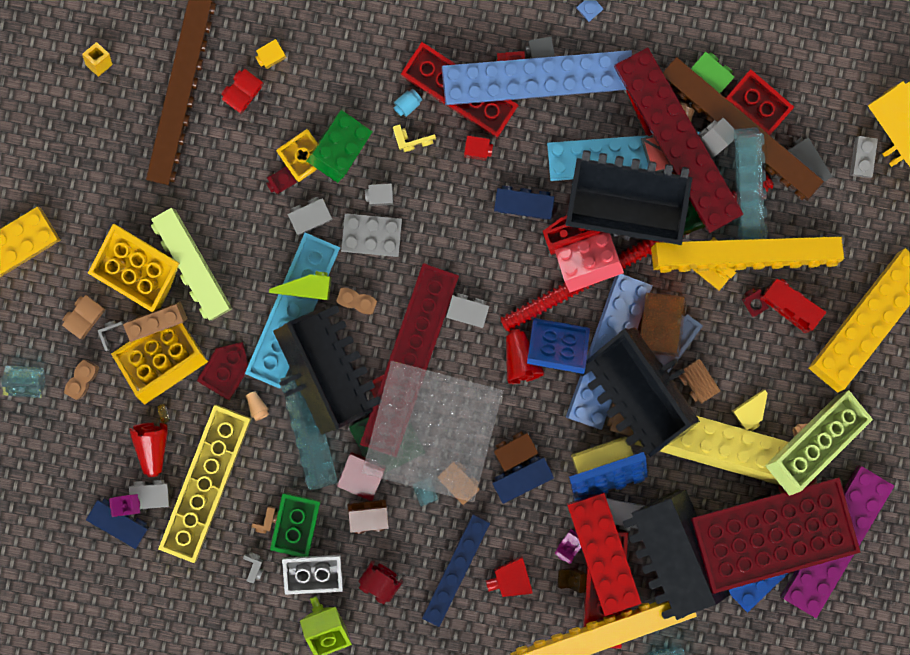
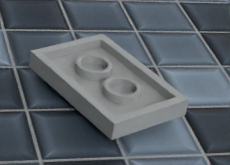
[341,213,402,257]

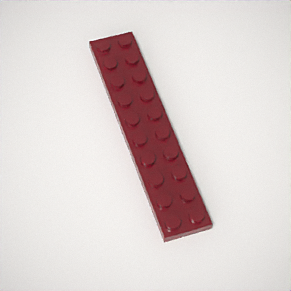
[614,47,743,234]
[360,263,459,457]

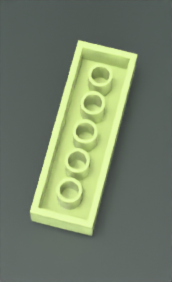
[151,208,232,320]
[765,390,873,496]

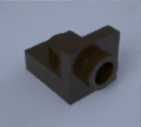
[557,568,587,593]

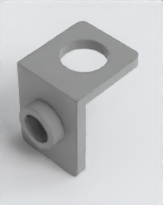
[98,320,125,351]

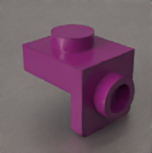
[109,494,140,517]
[555,529,581,564]

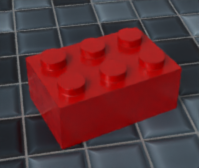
[725,69,794,135]

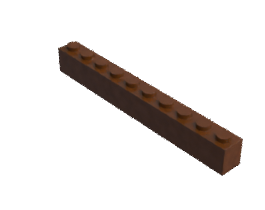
[146,0,217,186]
[663,57,824,201]

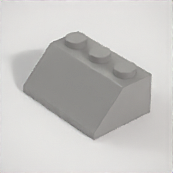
[282,555,343,595]

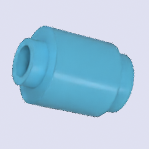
[394,89,422,117]

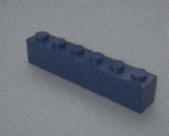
[422,513,490,627]

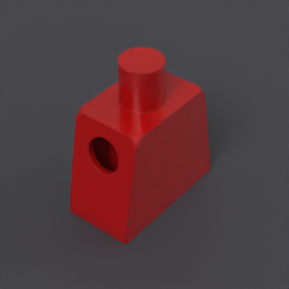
[486,556,533,597]

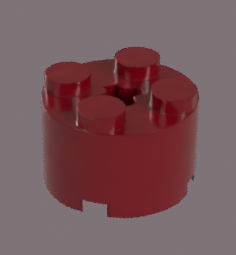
[358,561,403,604]

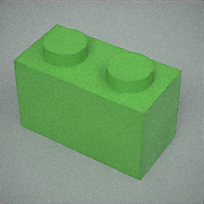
[691,52,734,93]

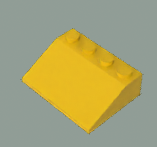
[88,224,180,312]
[111,323,208,405]

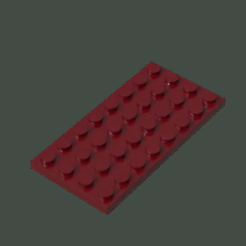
[691,478,861,594]

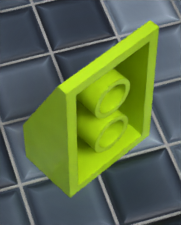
[269,271,332,300]

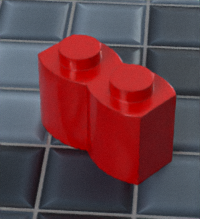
[221,69,264,114]

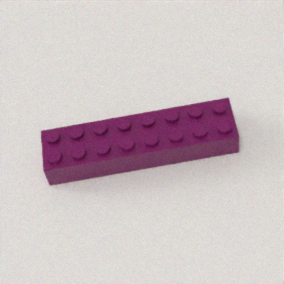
[780,465,894,618]

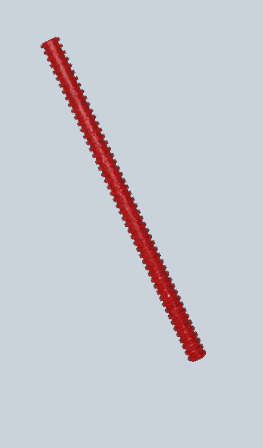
[500,173,774,332]

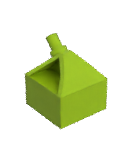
[300,596,352,655]

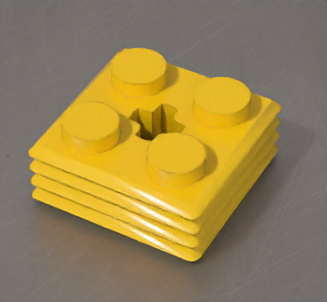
[276,129,317,182]

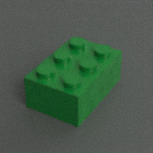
[306,110,373,183]
[270,492,321,557]

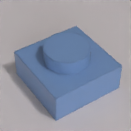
[576,0,603,22]

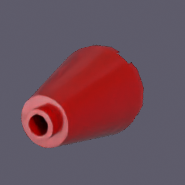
[506,329,545,384]
[129,422,168,477]

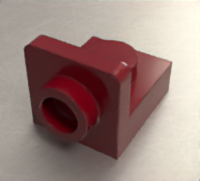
[266,166,297,195]

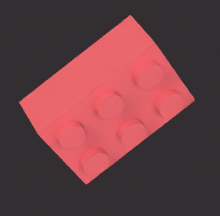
[555,232,624,292]

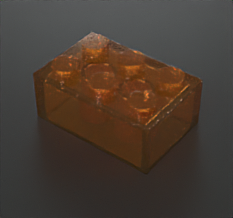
[641,293,686,357]

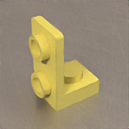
[393,125,436,152]

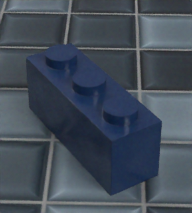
[494,185,555,220]
[492,455,554,504]
[86,498,149,549]

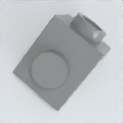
[243,552,263,584]

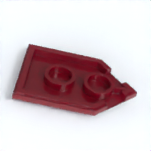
[197,342,248,401]

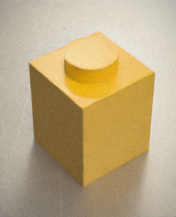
[256,39,287,69]
[82,42,112,77]

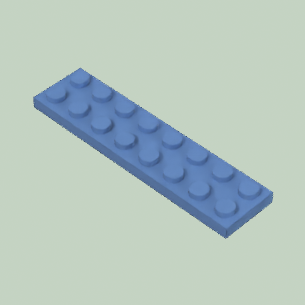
[566,274,653,430]

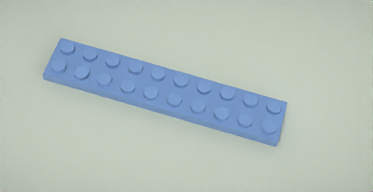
[442,50,632,105]

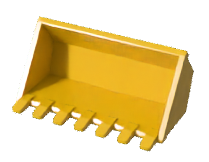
[868,81,910,167]

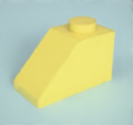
[732,390,768,431]

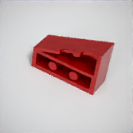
[543,215,604,255]
[760,278,827,333]

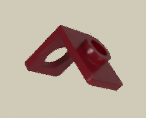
[741,288,769,317]

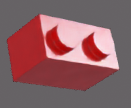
[464,136,493,161]

